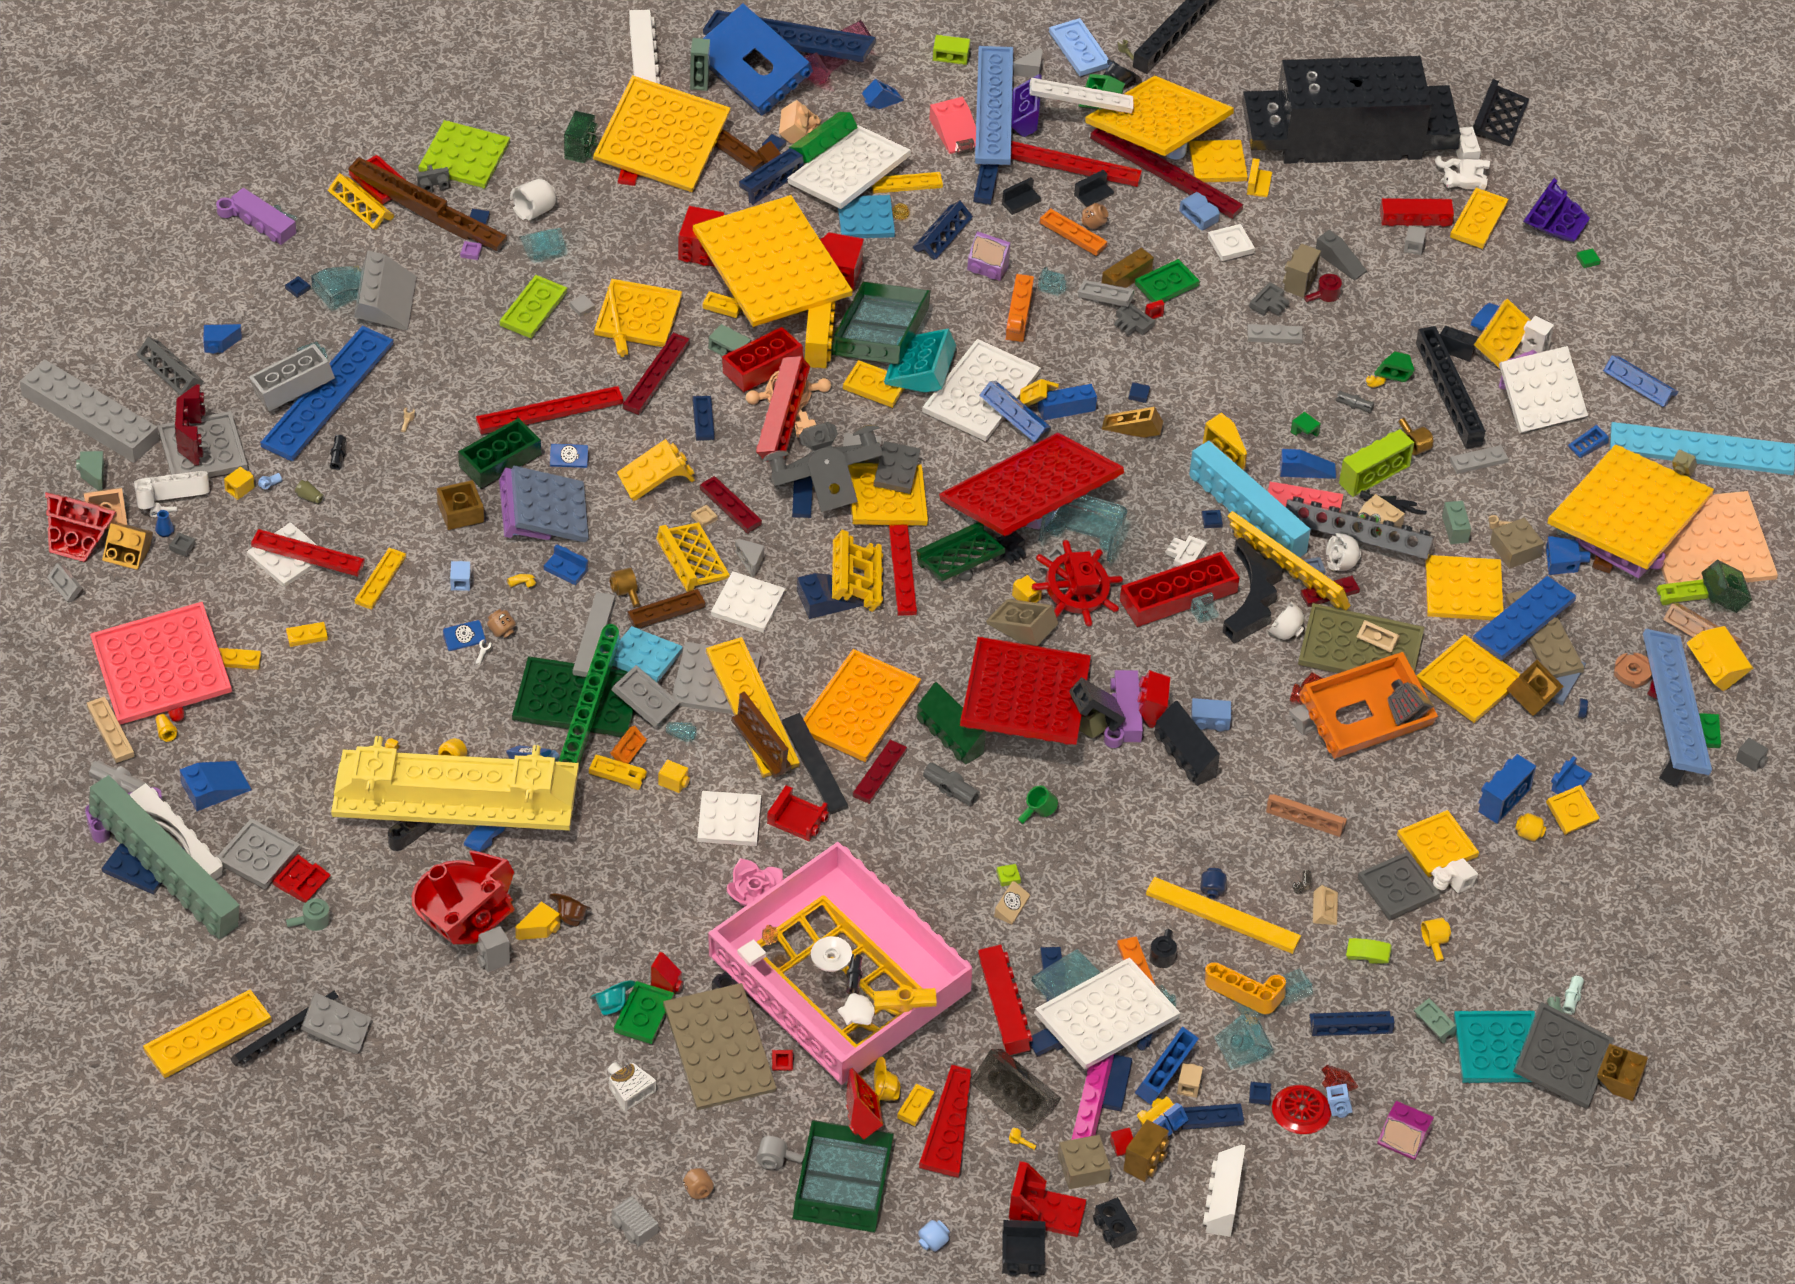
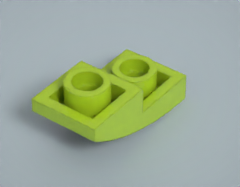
[1346,938,1392,963]

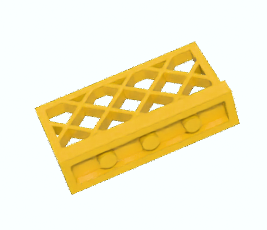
[656,522,730,592]

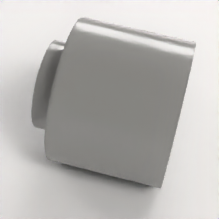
[756,1136,803,1169]

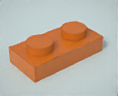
[610,726,647,764]

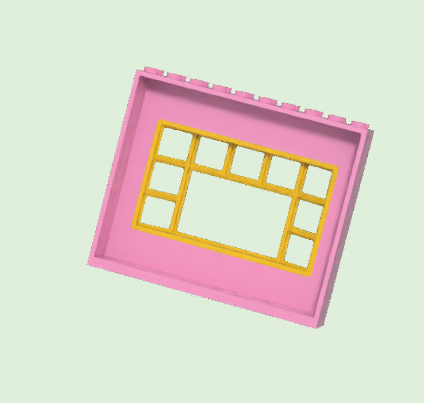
[708,842,972,1085]

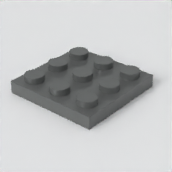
[1357,851,1440,920]

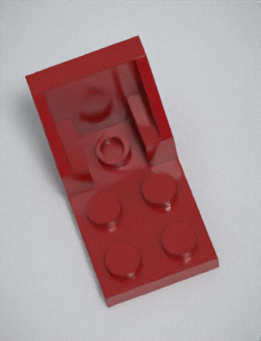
[1008,1161,1087,1237]

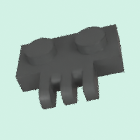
[1249,282,1290,315]
[1114,303,1155,335]

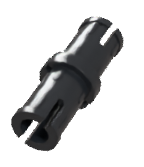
[330,435,346,470]
[846,954,863,994]

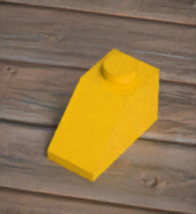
[515,901,561,940]

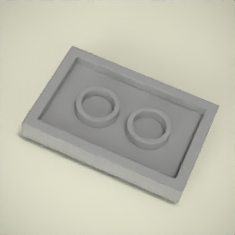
[611,665,680,727]
[301,993,371,1054]

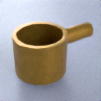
[1398,418,1433,456]
[609,567,640,607]

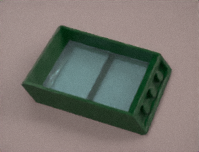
[831,281,931,364]
[792,1120,894,1233]

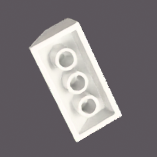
[1203,1145,1245,1237]

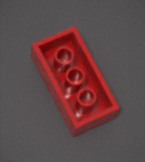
[722,327,804,392]

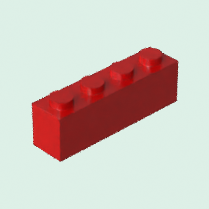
[1380,198,1454,226]

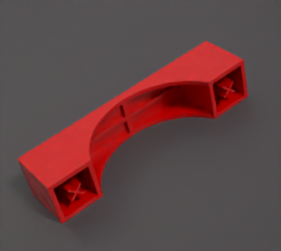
[678,206,864,293]

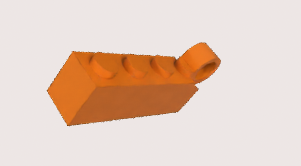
[1005,274,1034,342]

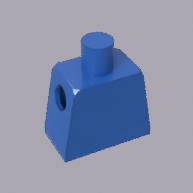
[1546,536,1590,575]

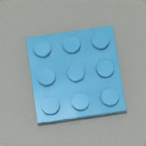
[612,626,683,683]

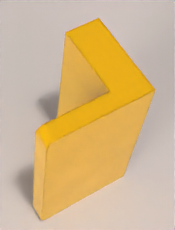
[1247,158,1272,197]
[1020,379,1059,407]

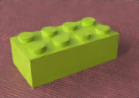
[1339,429,1414,497]

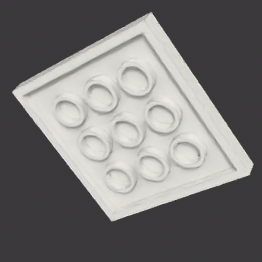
[1499,346,1588,433]

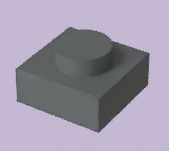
[169,532,196,556]

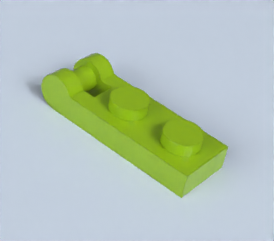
[1656,579,1713,605]

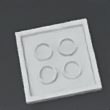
[247,522,318,588]
[711,571,785,633]
[697,791,761,846]

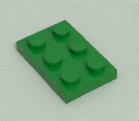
[1135,259,1200,302]
[614,981,674,1044]

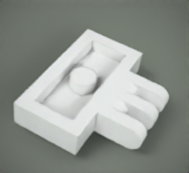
[1165,535,1206,567]

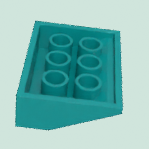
[884,328,957,392]

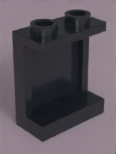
[1069,677,1126,732]
[1002,1220,1045,1277]

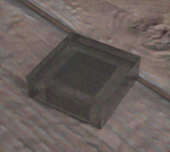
[955,138,975,158]

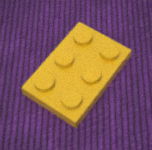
[843,360,905,408]

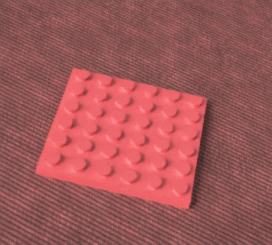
[90,602,232,725]

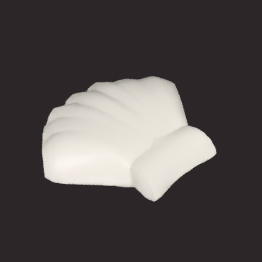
[838,993,875,1025]

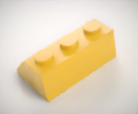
[1687,626,1754,691]

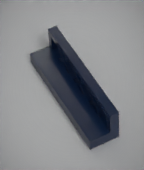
[739,148,803,205]
[913,200,973,260]
[1309,1011,1395,1036]

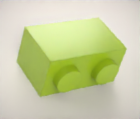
[932,35,970,65]

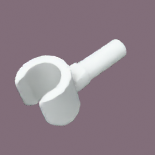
[150,503,177,517]
[476,640,492,665]

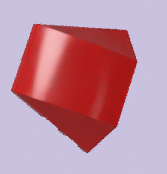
[45,492,117,562]

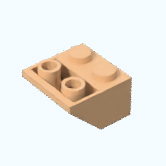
[779,100,821,143]

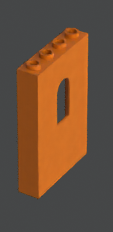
[1299,652,1438,759]

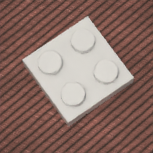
[1208,224,1255,261]

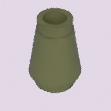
[295,480,324,504]

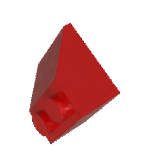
[1137,670,1171,728]

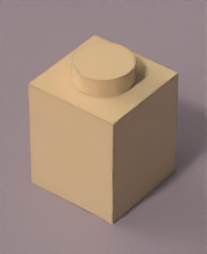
[1177,1063,1203,1098]

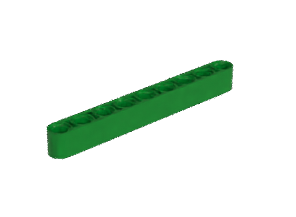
[559,624,620,765]

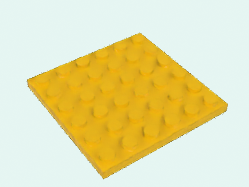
[593,75,731,192]
[1085,75,1234,156]

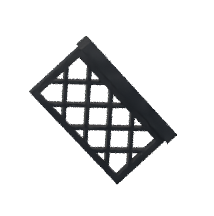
[1473,79,1529,146]

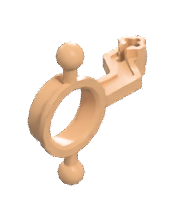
[746,371,831,438]

